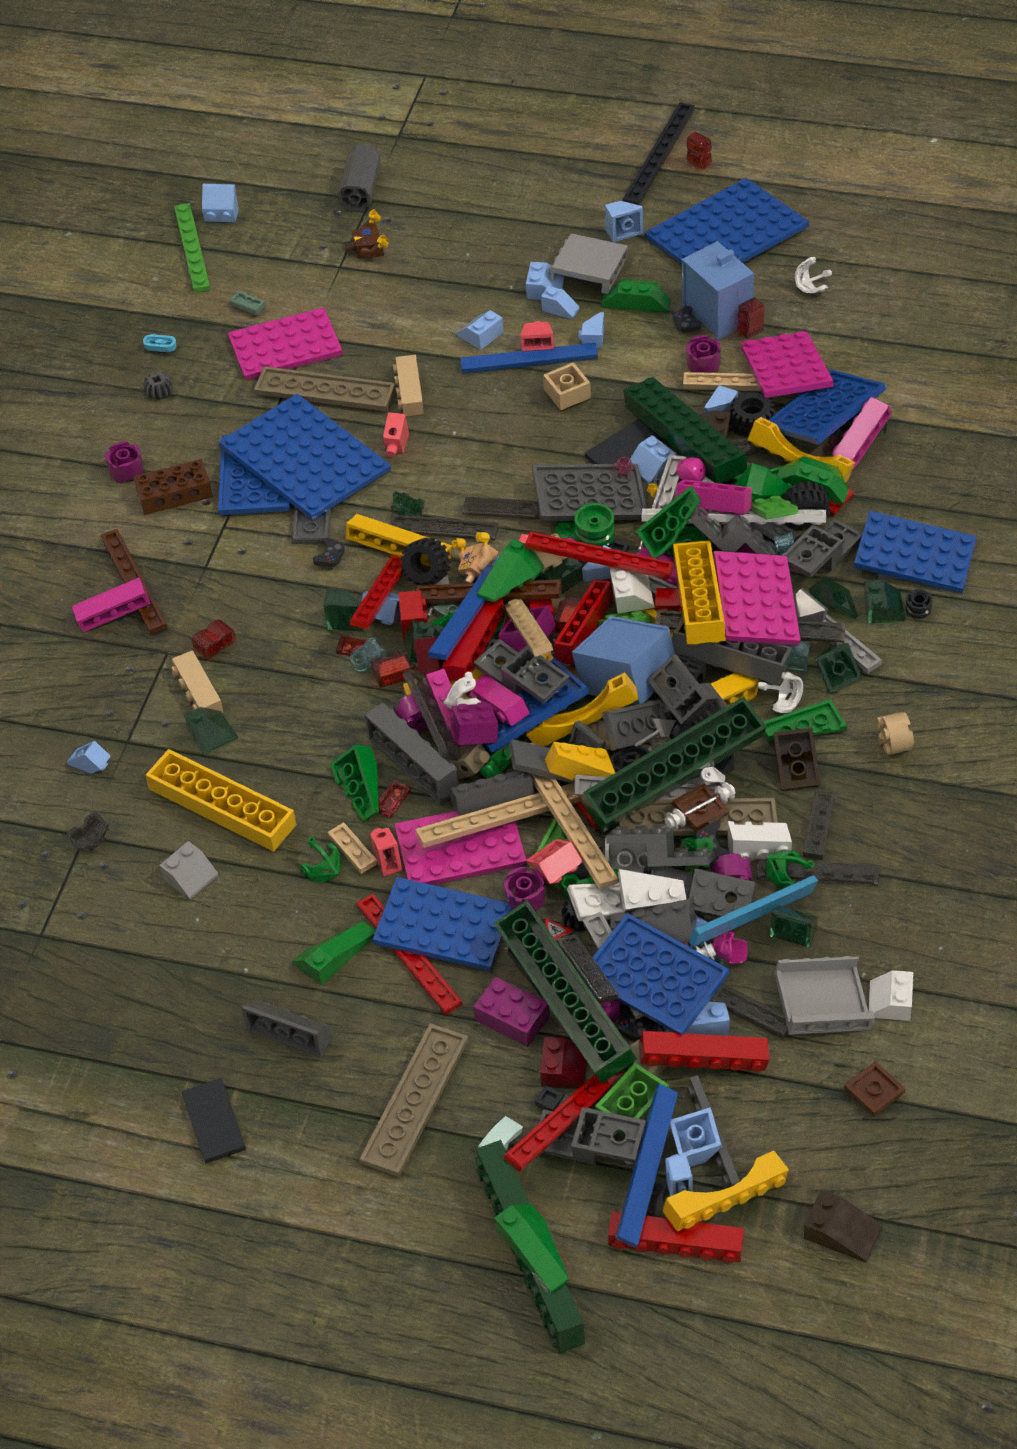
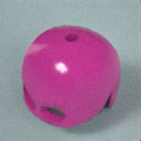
[676,457,706,481]
[712,932,748,964]

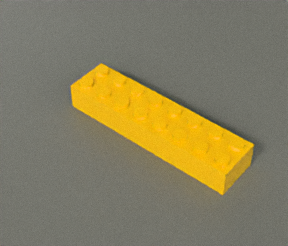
[673,540,726,645]
[145,749,297,852]

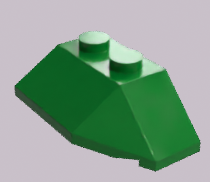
[601,278,670,312]
[777,456,849,506]

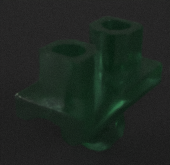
[391,491,425,519]

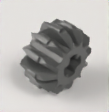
[143,372,173,399]

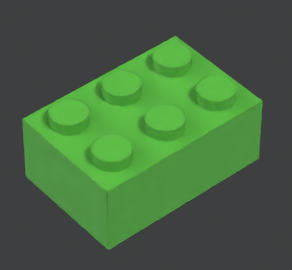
[595,1063,669,1139]

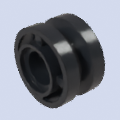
[905,589,932,619]

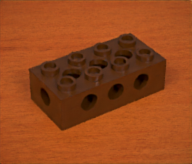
[133,459,213,515]

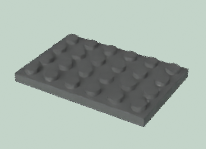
[532,464,647,521]

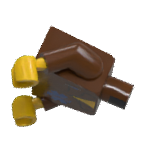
[344,210,388,259]

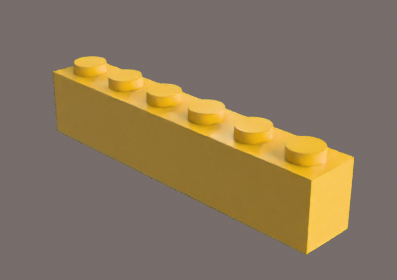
[345,514,452,567]

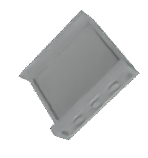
[549,233,628,294]
[774,956,875,1035]

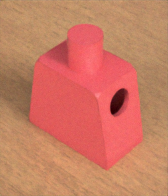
[521,321,554,351]
[383,412,409,457]
[370,828,402,876]

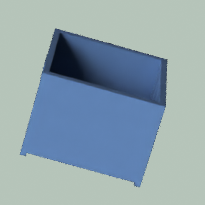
[682,241,754,340]
[572,616,675,705]

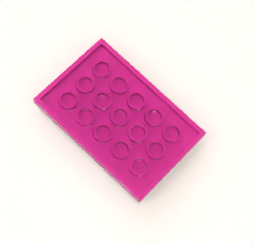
[228,308,343,381]
[741,331,833,398]
[713,551,801,645]
[394,811,527,885]

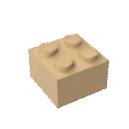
[543,362,591,410]

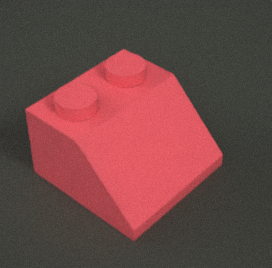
[525,839,583,884]

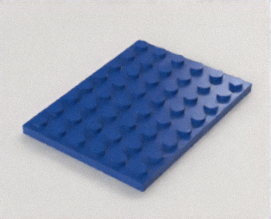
[644,178,809,265]
[218,394,391,520]

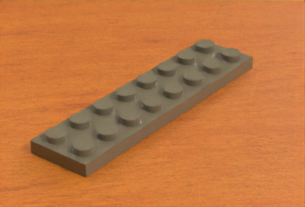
[254,366,395,412]
[618,798,778,836]
[359,1023,469,1177]

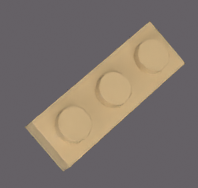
[327,822,377,874]

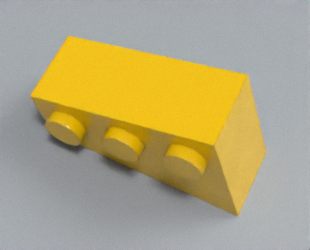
[711,673,760,705]
[545,742,615,780]

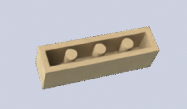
[393,355,424,416]
[171,650,224,721]

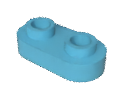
[143,334,177,352]

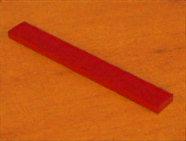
[525,531,674,580]
[350,556,405,629]
[356,893,462,1015]
[503,1070,625,1172]

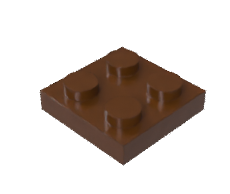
[844,1061,906,1117]

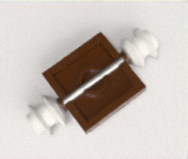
[665,782,735,832]

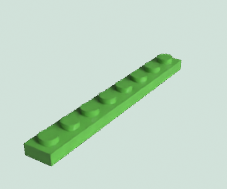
[174,203,210,294]

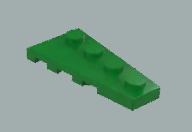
[763,699,847,741]

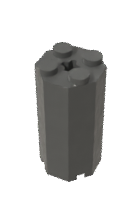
[338,145,381,212]

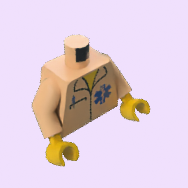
[452,532,498,584]

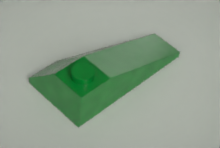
[734,463,793,502]
[636,486,701,559]
[477,539,544,602]
[330,744,379,822]
[292,921,376,985]
[494,1204,569,1293]

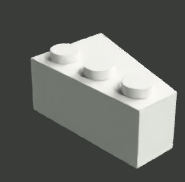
[728,821,792,861]
[618,869,686,912]

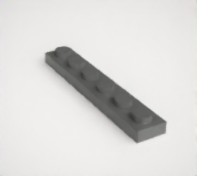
[687,1075,740,1189]

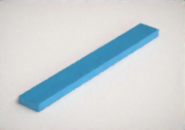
[689,876,818,947]

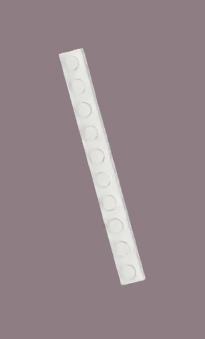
[642,509,826,525]

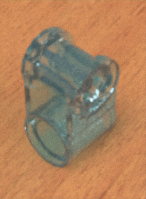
[773,532,794,556]
[350,637,387,672]

